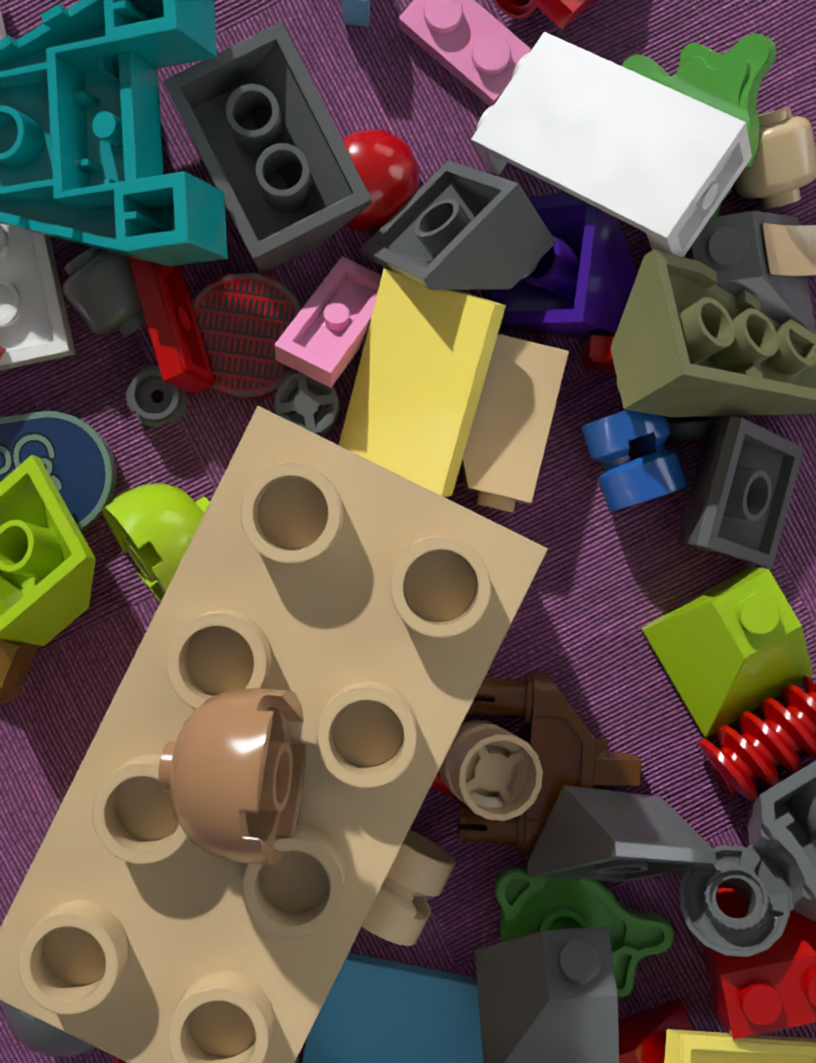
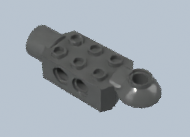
[679,761,816,957]

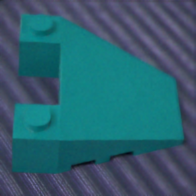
[0,0,228,267]

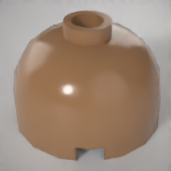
[159,688,306,865]

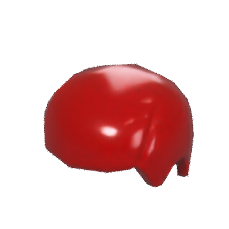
[342,129,420,232]

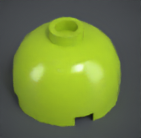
[102,483,210,603]

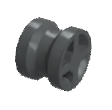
[274,372,340,437]

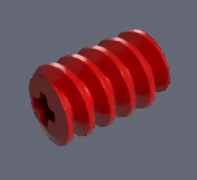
[696,675,816,804]

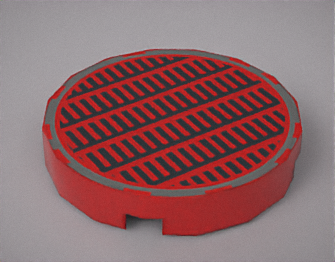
[191,272,302,399]

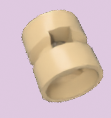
[439,719,543,821]
[362,829,456,946]

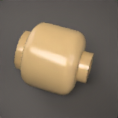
[734,107,816,209]

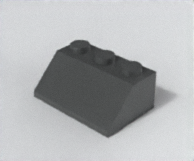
[163,21,372,275]

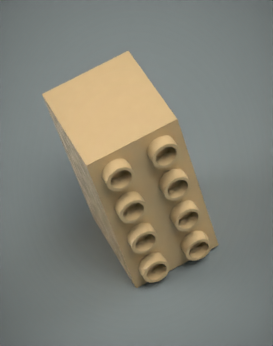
[0,406,548,1063]

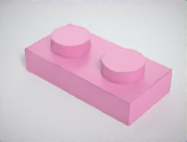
[398,0,532,107]
[274,256,382,388]

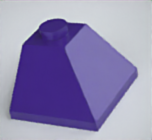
[486,193,637,339]

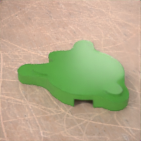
[621,33,777,217]
[494,865,674,998]

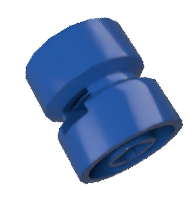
[580,410,689,512]

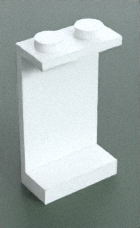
[471,32,752,257]

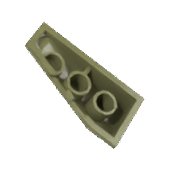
[610,249,816,417]

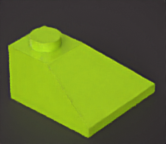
[0,455,96,646]
[641,567,814,738]

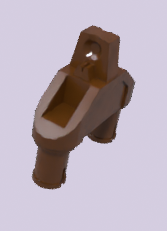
[458,671,642,856]

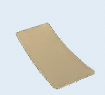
[762,223,816,276]

